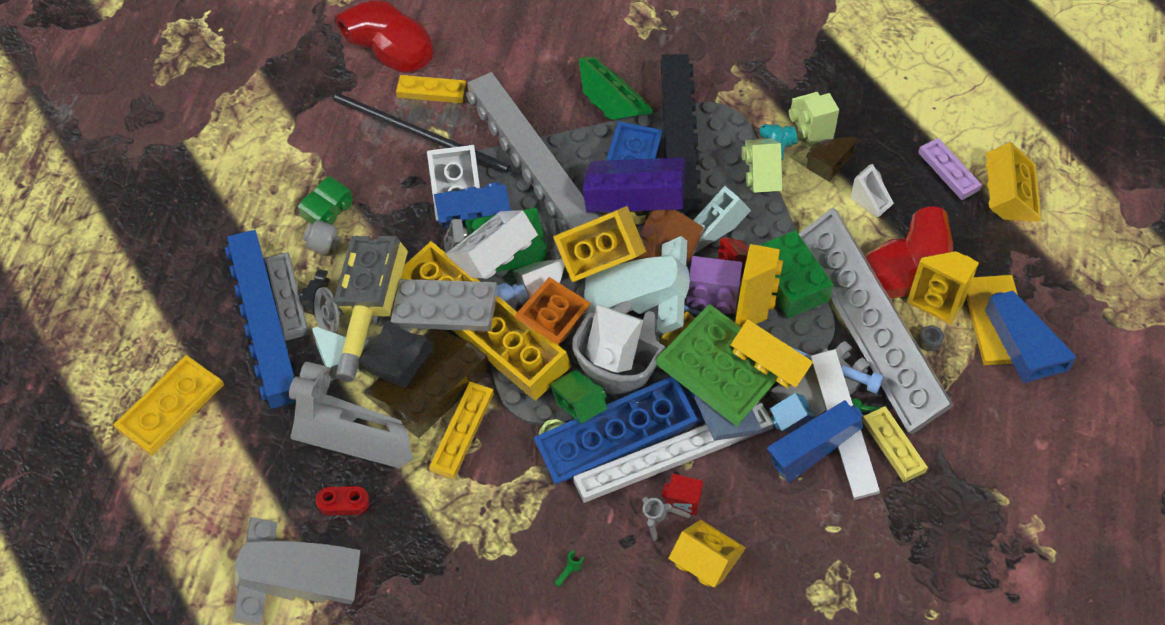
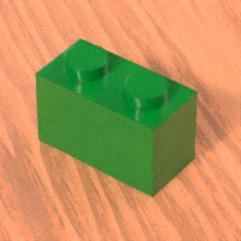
[550,370,607,424]

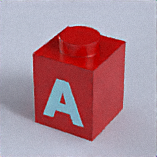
[662,473,704,516]

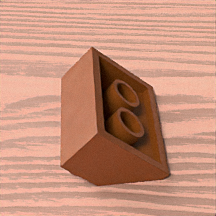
[626,210,704,267]

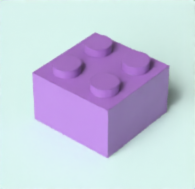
[686,256,742,314]

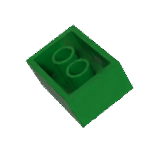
[465,208,547,272]
[759,230,834,319]

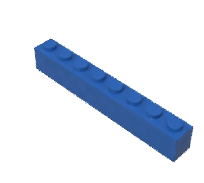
[225,230,296,409]

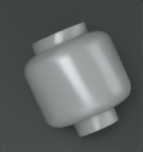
[303,220,341,255]

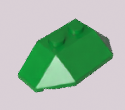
[579,57,653,120]

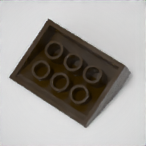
[364,329,489,438]

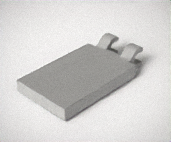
[770,341,870,426]

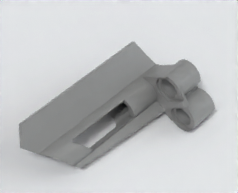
[289,361,413,468]

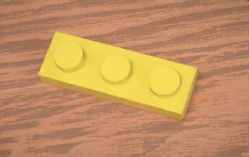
[862,406,928,483]

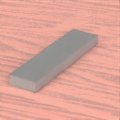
[265,252,309,341]

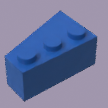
[434,182,511,229]

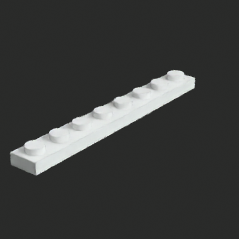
[573,403,773,503]

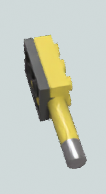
[334,236,408,382]

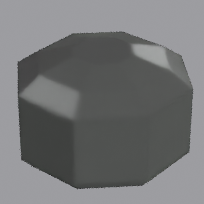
[918,325,945,351]

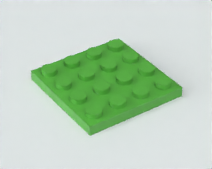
[656,304,778,427]

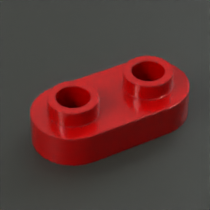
[315,486,370,516]

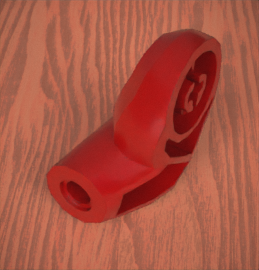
[335,0,434,72]
[864,207,953,298]

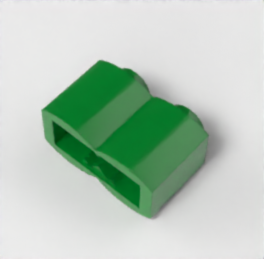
[298,176,353,225]

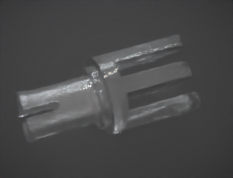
[540,217,567,272]

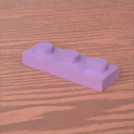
[918,138,982,200]

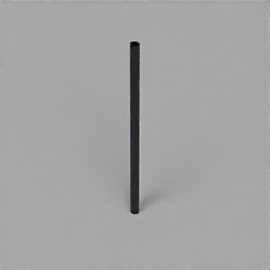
[334,93,511,173]

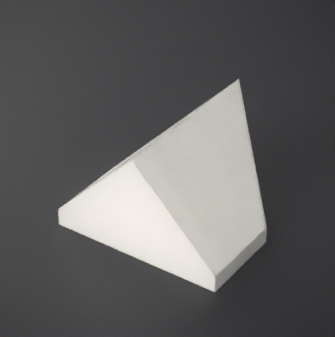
[850,164,894,217]
[513,259,565,299]

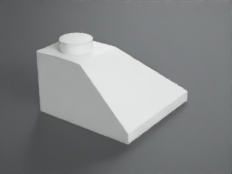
[585,305,643,373]

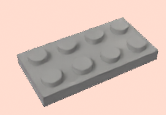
[390,279,498,331]

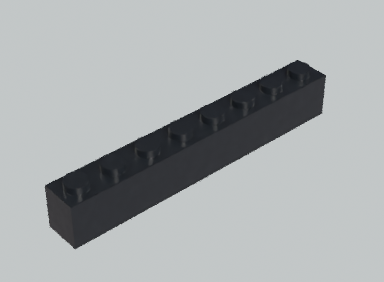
[661,54,702,213]

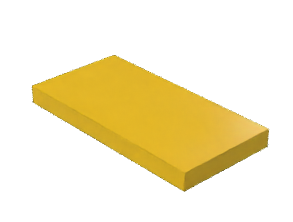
[966,275,1018,366]
[113,355,224,456]

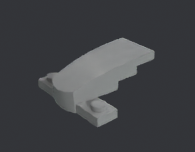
[232,517,360,625]

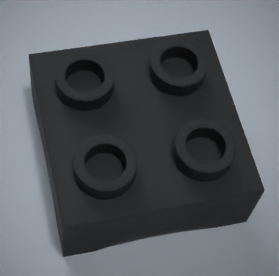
[359,321,433,389]

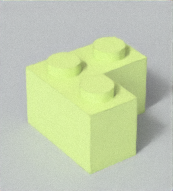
[789,92,839,147]
[741,139,782,193]

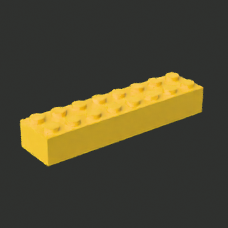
[401,241,571,401]

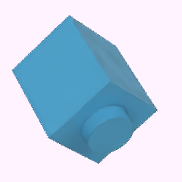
[770,393,816,433]

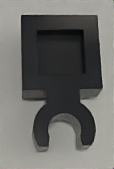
[300,269,330,315]

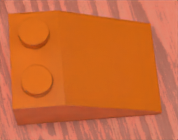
[514,277,591,345]

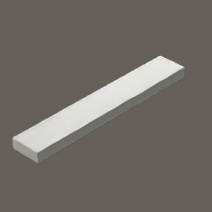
[811,349,880,500]

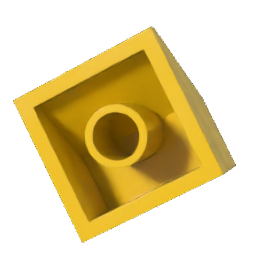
[668,520,746,588]

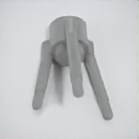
[642,497,691,542]

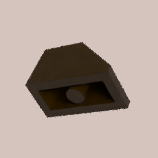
[806,137,858,182]

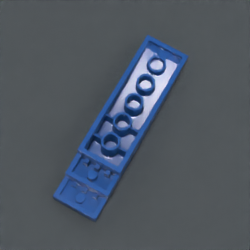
[533,376,706,485]

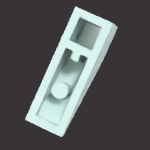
[693,186,751,254]

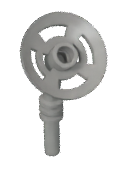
[314,287,412,334]

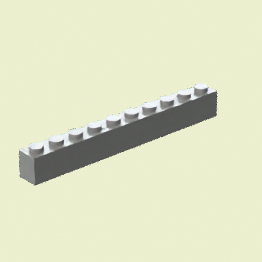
[466,72,598,232]

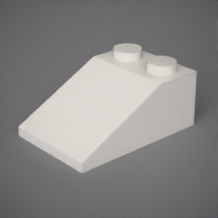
[427,145,480,222]

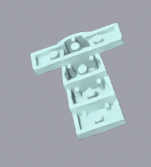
[583,236,690,334]

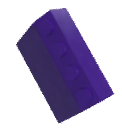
[583,158,686,212]

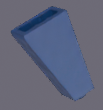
[985,291,1076,383]
[767,400,863,484]

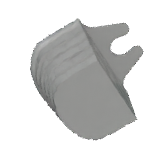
[572,301,666,397]

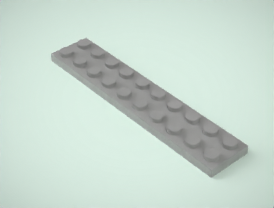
[799,208,954,434]

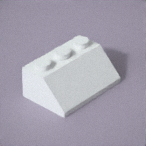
[446,210,538,279]

